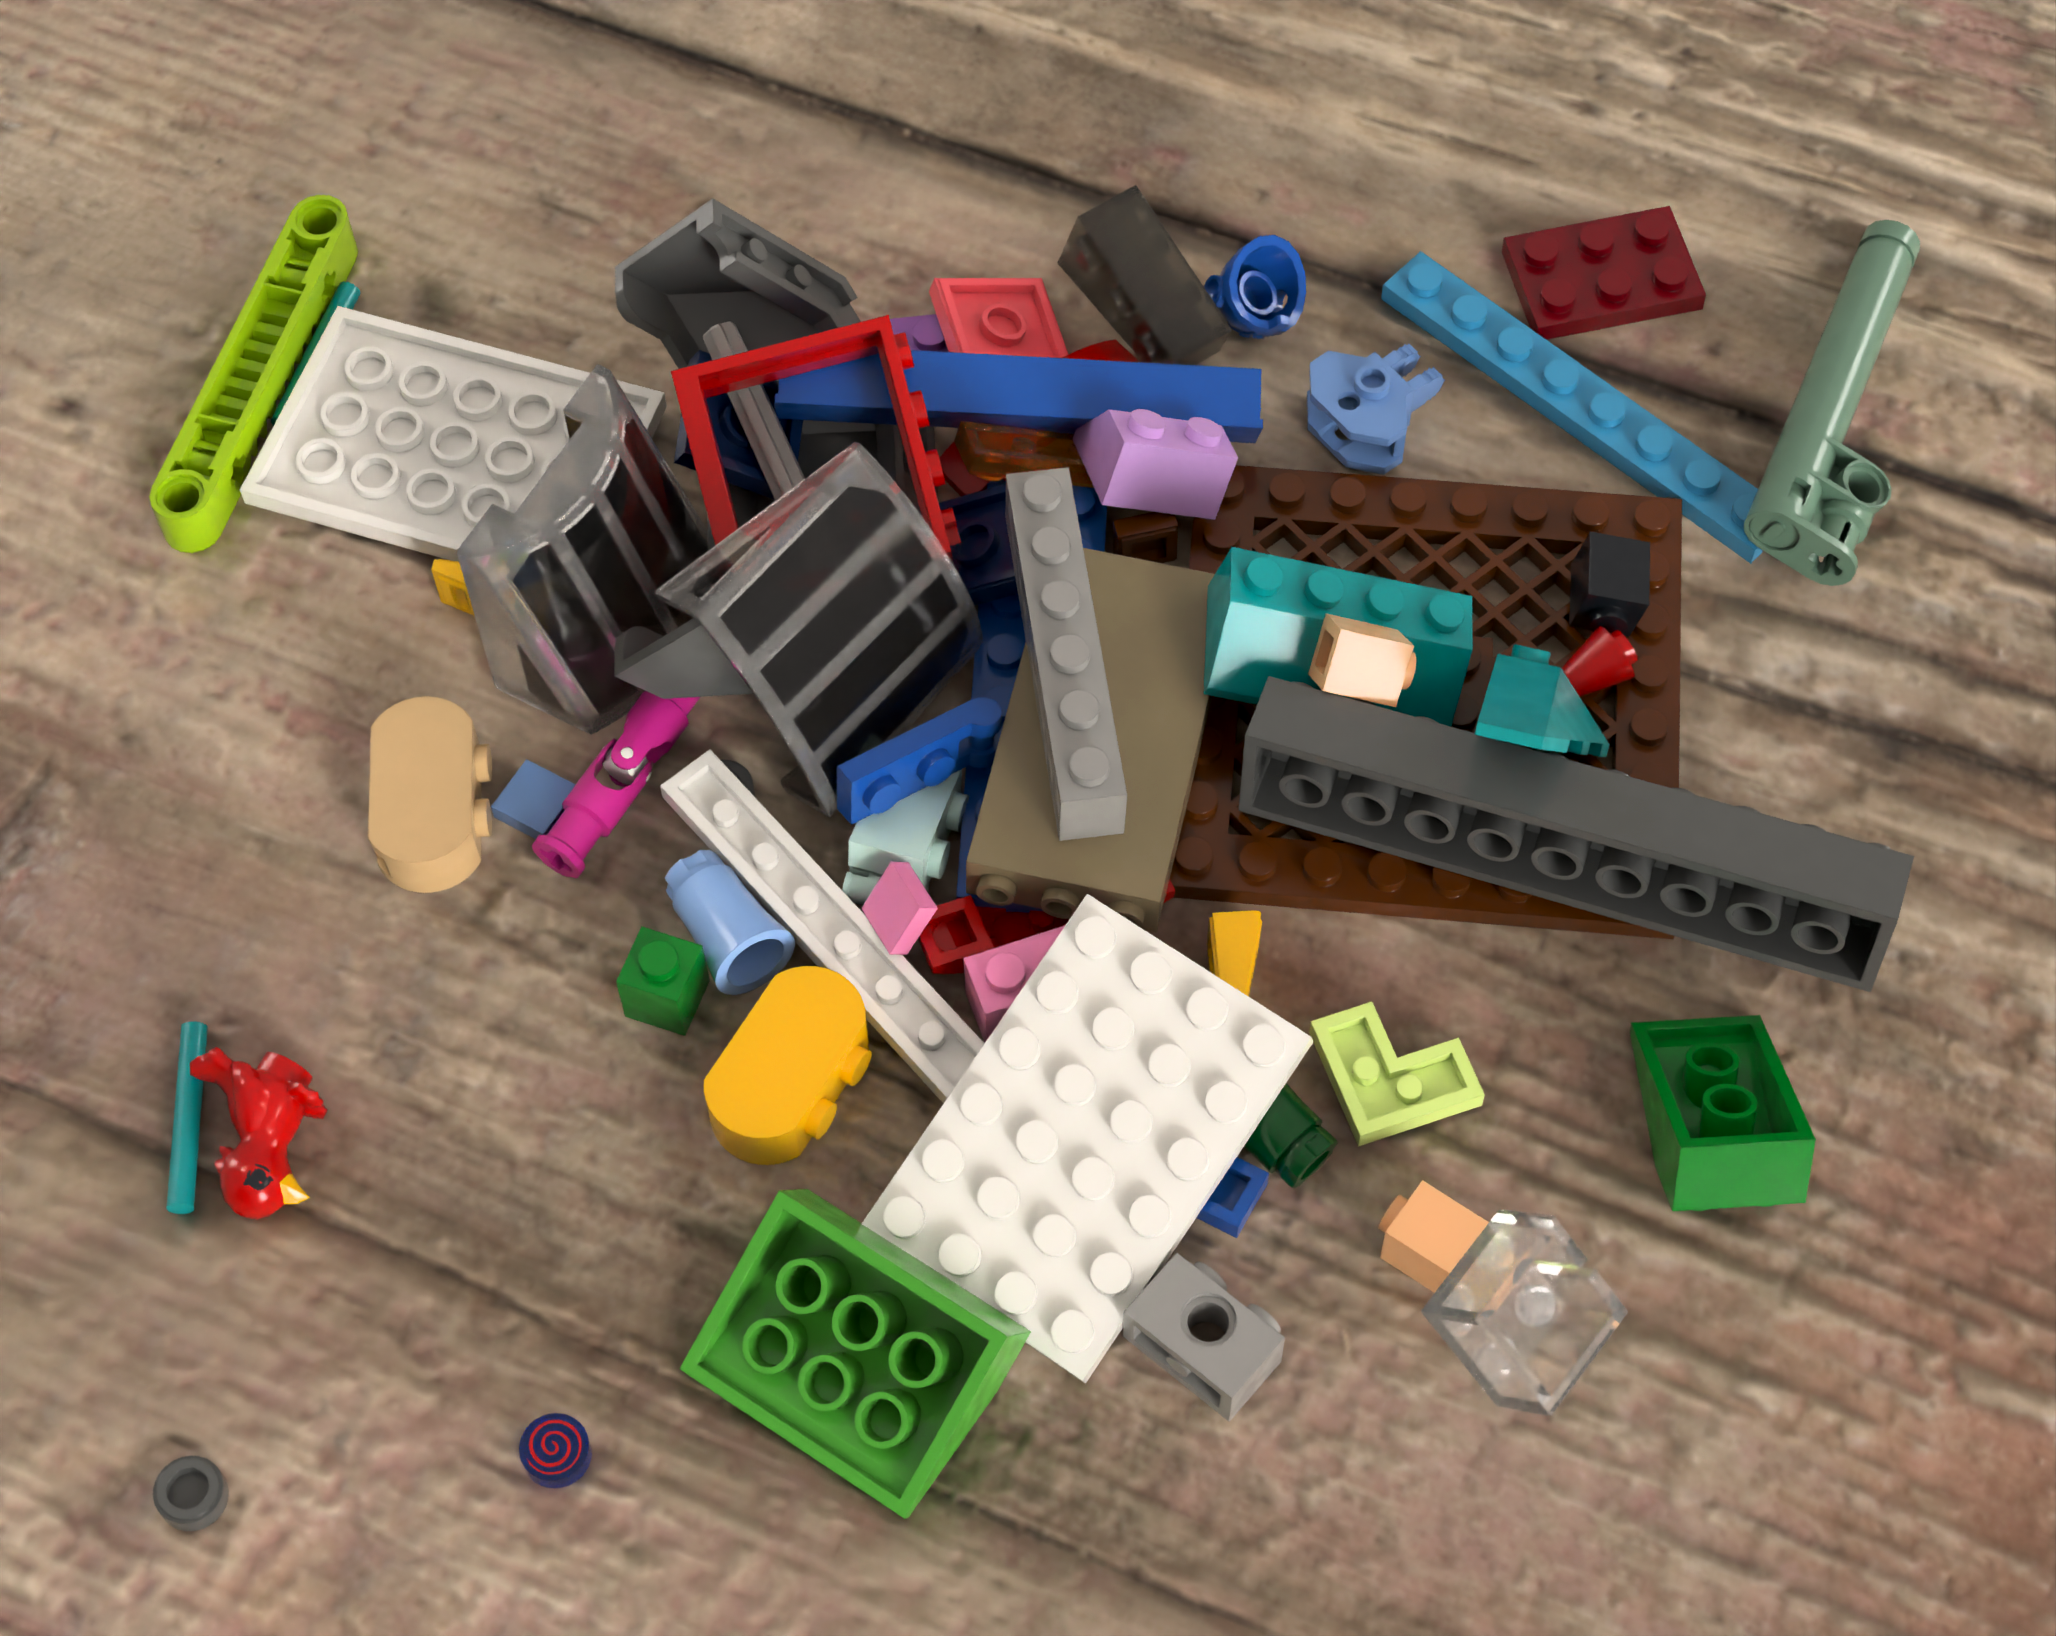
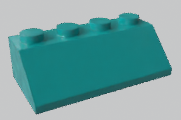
[1204,547,1473,727]

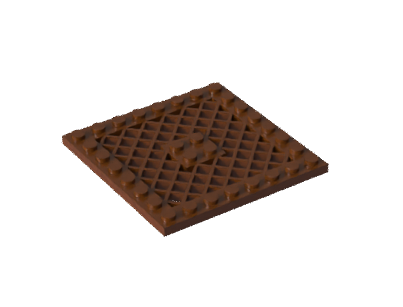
[1170,465,1682,940]

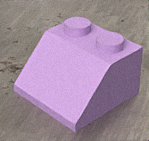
[1073,409,1238,520]

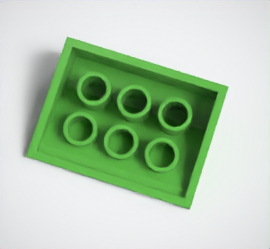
[679,1189,1031,1519]

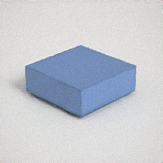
[491,759,576,839]

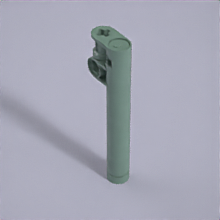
[1744,220,1920,586]

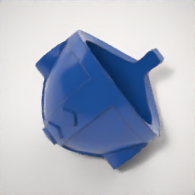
[1203,235,1306,339]

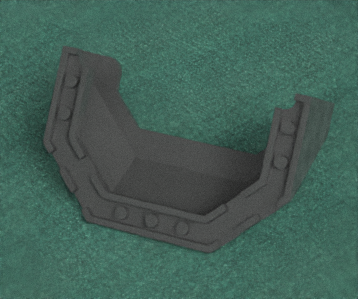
[614,198,945,699]

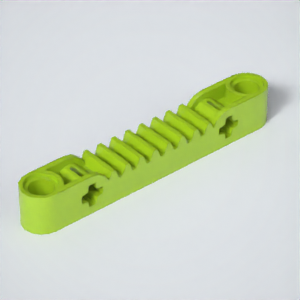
[149,195,358,553]

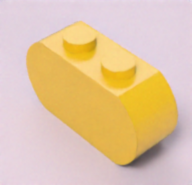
[704,966,872,1165]

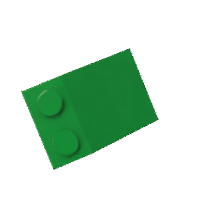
[1630,1015,1816,1211]

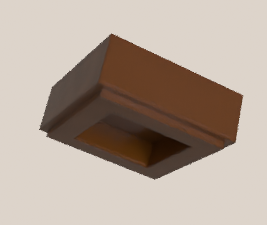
[1113,512,1178,563]

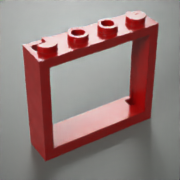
[671,315,961,603]

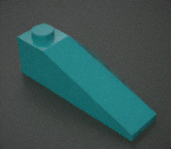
[1475,644,1609,757]

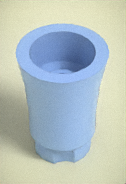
[665,850,795,995]

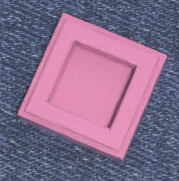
[861,862,937,955]

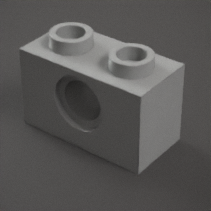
[1123,1253,1285,1422]

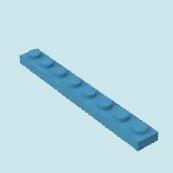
[1381,251,1763,564]

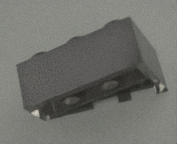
[1057,185,1232,365]

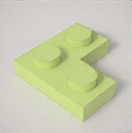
[1309,1002,1485,1147]

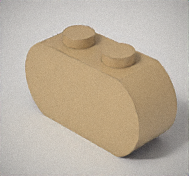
[368,696,492,893]

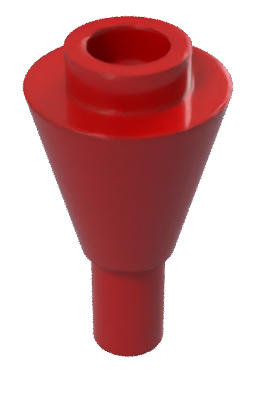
[1562,626,1638,697]

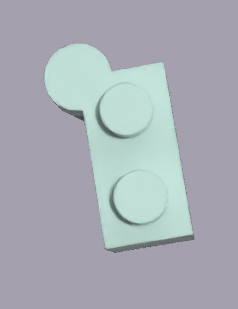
[842,769,970,905]

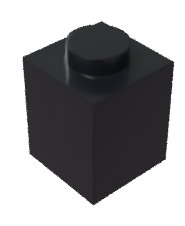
[1569,531,1650,637]

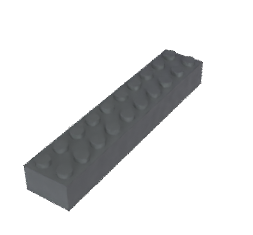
[1239,676,1914,992]

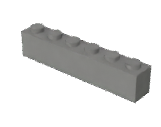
[1005,467,1127,841]

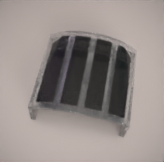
[456,364,709,735]
[655,442,983,818]

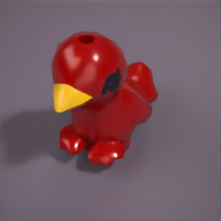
[190,1047,328,1220]

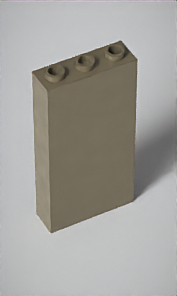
[966,548,1215,933]

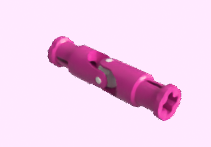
[532,691,700,878]

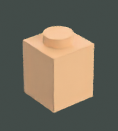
[1308,613,1416,707]
[1378,1180,1492,1302]

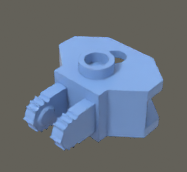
[1306,344,1445,475]

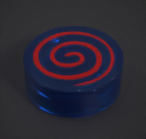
[519,1413,592,1488]

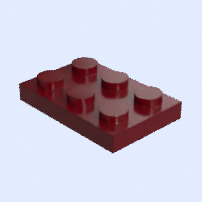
[1502,206,1706,340]

